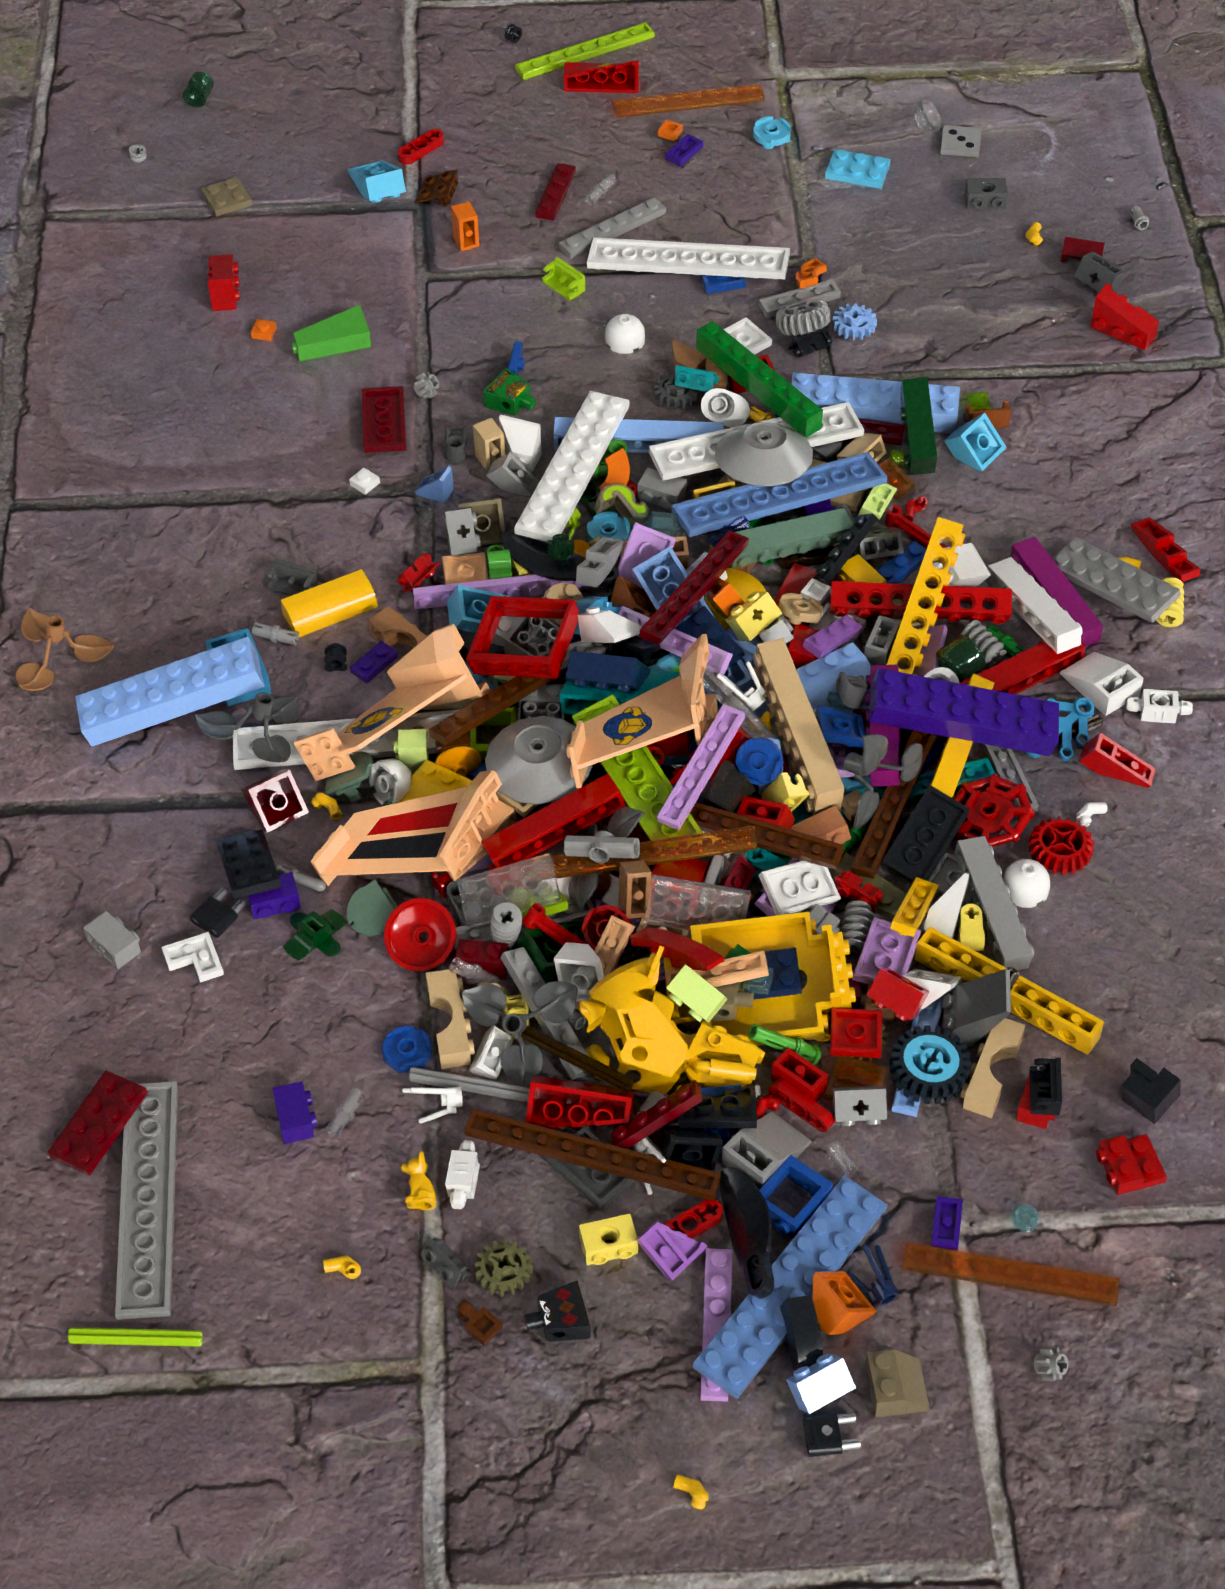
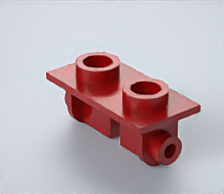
[397,553,440,593]
[834,870,884,913]

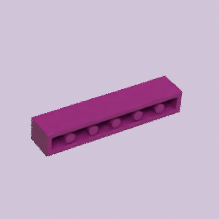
[1009,537,1103,646]
[866,664,900,786]

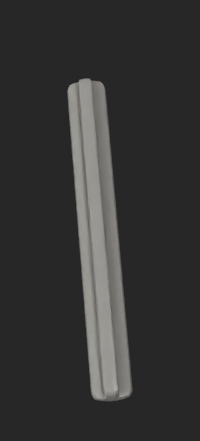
[409,1067,530,1102]

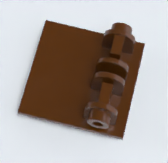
[415,169,458,206]

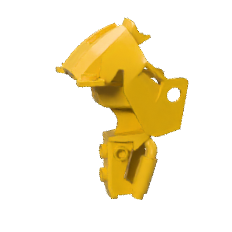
[579,946,765,1095]

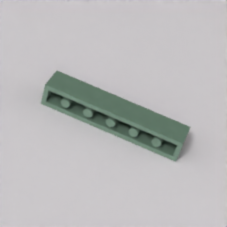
[725,508,853,568]

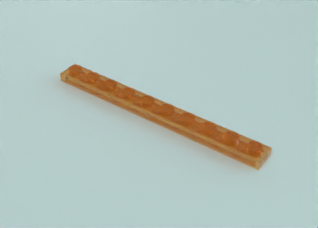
[515,825,757,885]

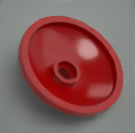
[384,898,457,972]

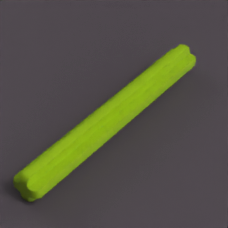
[68,1327,203,1347]

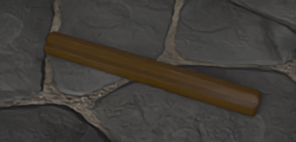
[521,1026,634,1092]

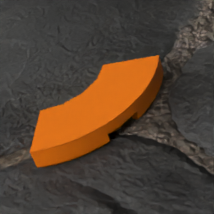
[795,258,827,289]
[599,448,630,491]

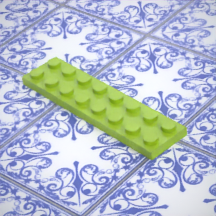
[572,694,704,861]

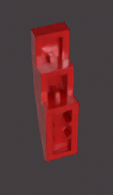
[1131,517,1200,582]
[630,927,724,971]

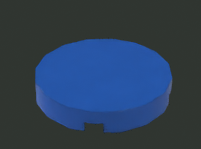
[735,737,783,785]
[382,1025,432,1073]

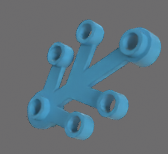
[1026,698,1094,761]

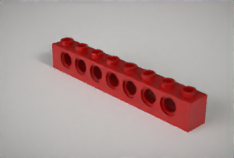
[830,581,1012,624]

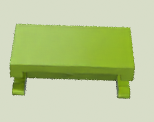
[542,257,585,301]

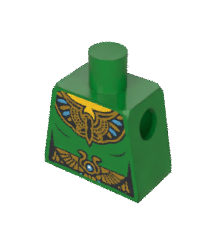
[483,368,536,415]

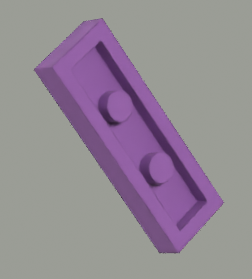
[802,615,863,659]

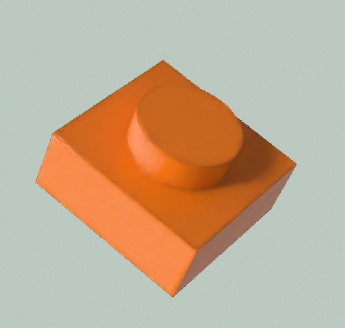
[658,120,683,141]
[251,319,277,341]

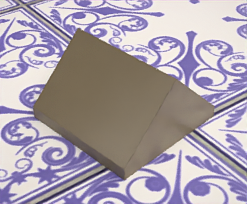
[457,498,505,545]

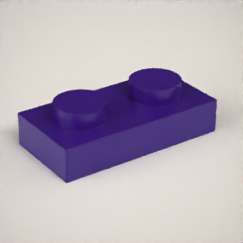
[665,134,703,167]
[350,641,398,683]
[931,1196,963,1251]

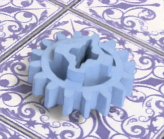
[832,303,877,340]

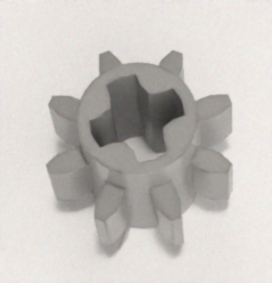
[414,372,439,399]
[1034,1347,1068,1381]

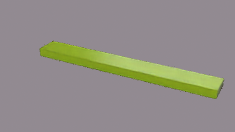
[515,22,655,80]

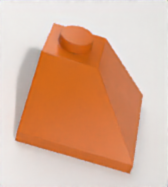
[813,1271,877,1335]

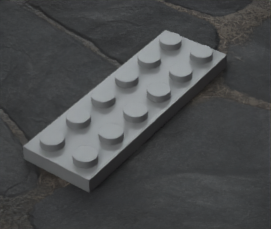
[1052,537,1181,623]

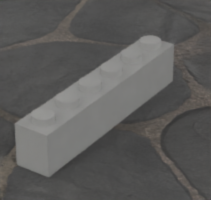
[954,836,1034,970]

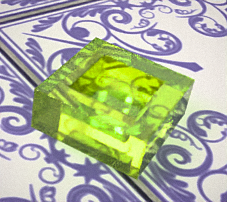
[966,392,991,411]

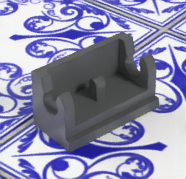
[267,558,318,596]

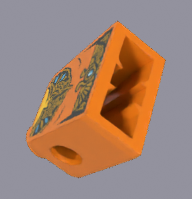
[703,578,745,619]

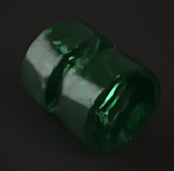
[183,72,214,108]

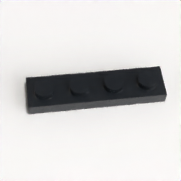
[813,513,878,585]

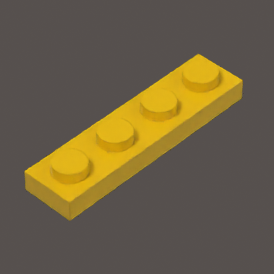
[890,877,939,937]

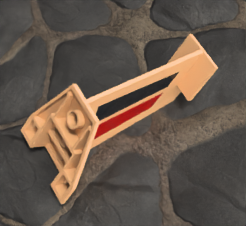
[310,770,519,886]

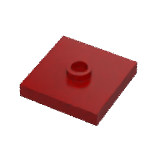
[830,1008,882,1058]

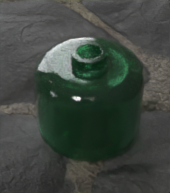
[936,635,986,683]

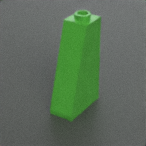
[291,305,371,361]

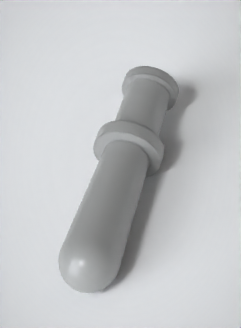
[276,865,326,892]

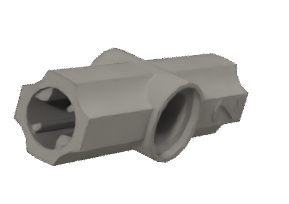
[564,831,640,863]

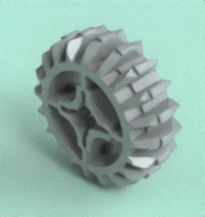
[776,299,831,336]

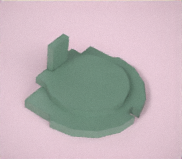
[324,751,373,802]
[347,879,399,936]

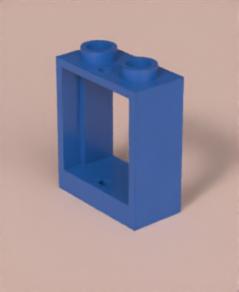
[760,1155,833,1239]

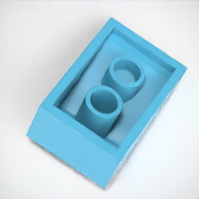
[347,160,406,203]
[447,585,512,633]

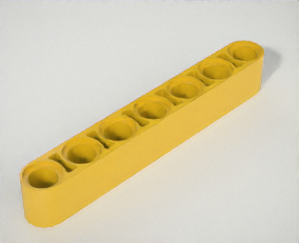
[930,673,995,798]

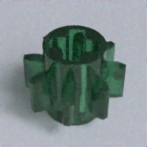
[548,534,574,561]

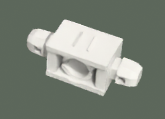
[1126,689,1193,723]
[445,1140,480,1209]

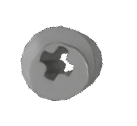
[960,620,1007,669]
[840,901,875,955]
[490,902,522,948]

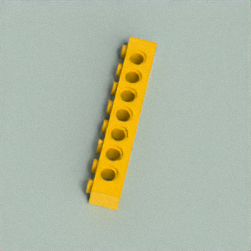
[886,517,966,675]
[915,927,1104,1055]

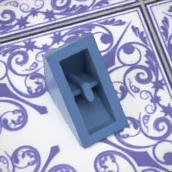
[415,465,454,504]

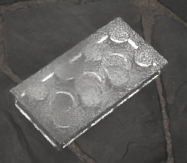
[703,667,778,739]
[457,853,561,927]
[644,875,751,931]

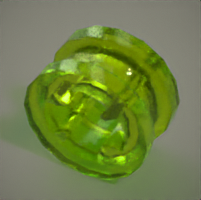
[890,449,905,469]

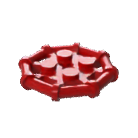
[954,774,1035,847]

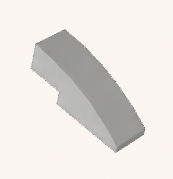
[576,537,624,587]

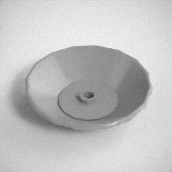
[715,422,813,487]
[485,716,592,805]

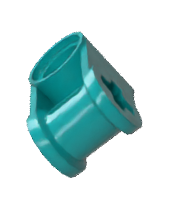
[746,846,788,882]

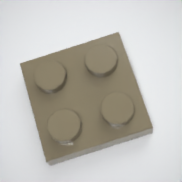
[201,177,252,217]

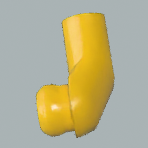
[673,1474,709,1510]

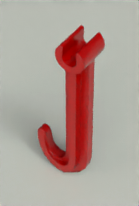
[884,505,965,548]
[522,903,595,951]

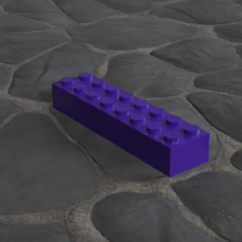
[869,668,1059,756]

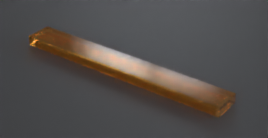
[613,84,764,118]
[902,1242,1120,1306]

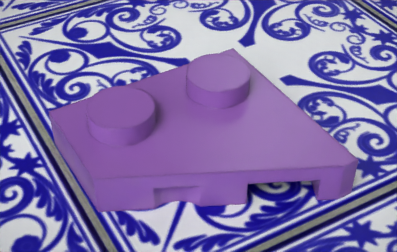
[636,1222,708,1281]

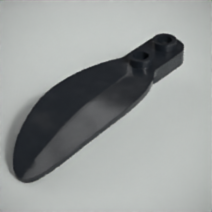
[501,531,619,588]
[719,1167,774,1299]

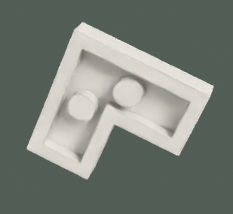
[161,932,224,982]

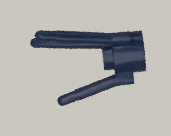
[847,1244,898,1305]

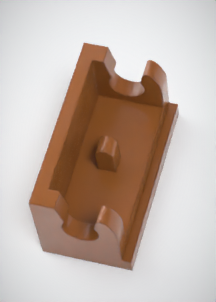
[964,400,1011,428]

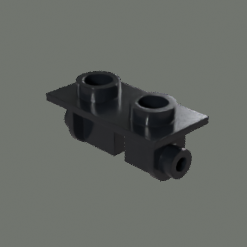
[788,327,832,357]

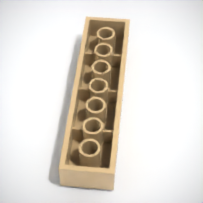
[753,638,844,816]

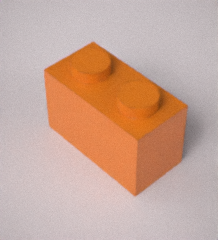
[451,201,479,251]

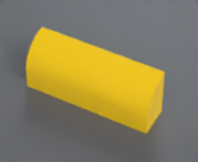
[281,569,378,637]

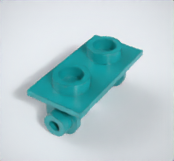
[675,365,719,392]

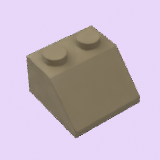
[865,1349,930,1418]

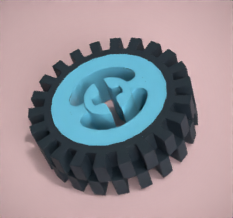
[889,1025,971,1104]

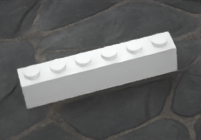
[988,557,1083,654]

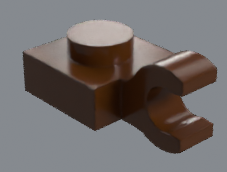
[456,1300,503,1346]

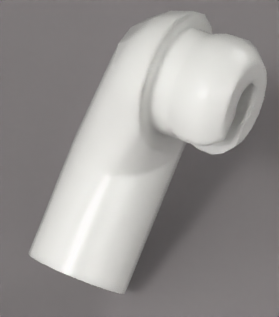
[1076,802,1107,827]

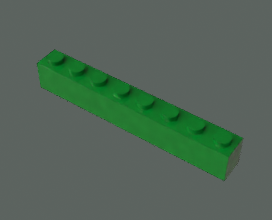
[696,321,823,438]

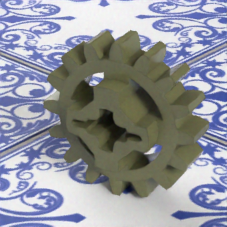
[474,1239,533,1297]

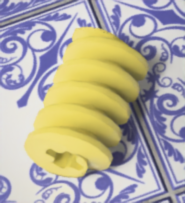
[1156,577,1184,627]

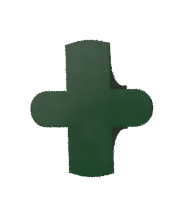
[283,909,347,961]

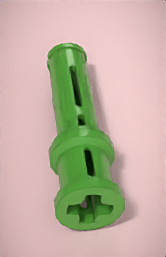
[748,1024,822,1065]

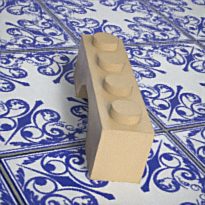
[426,968,475,1069]
[960,1018,1026,1118]

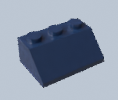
[566,651,651,693]

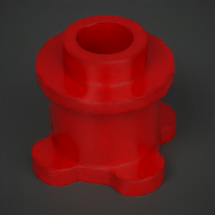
[430,871,461,899]

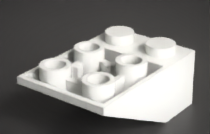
[1060,652,1144,716]

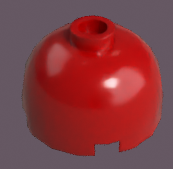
[582,905,633,949]

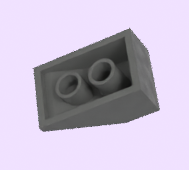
[942,969,1011,1048]

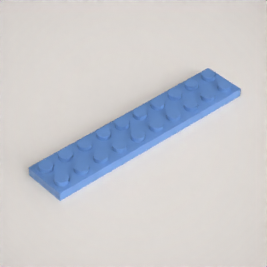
[672,452,887,537]
[692,1175,888,1399]

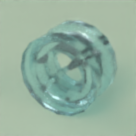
[1014,1205,1039,1232]

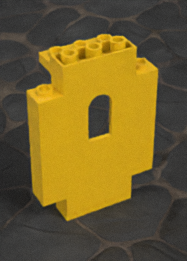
[664,912,856,1046]

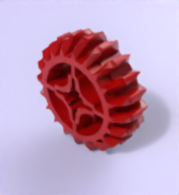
[1028,816,1094,876]

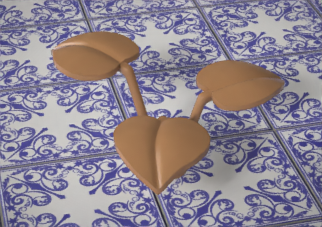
[15,608,115,691]

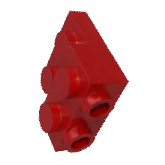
[1096,1134,1167,1195]

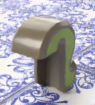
[594,483,649,527]

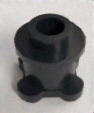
[324,643,347,672]
[619,940,649,965]

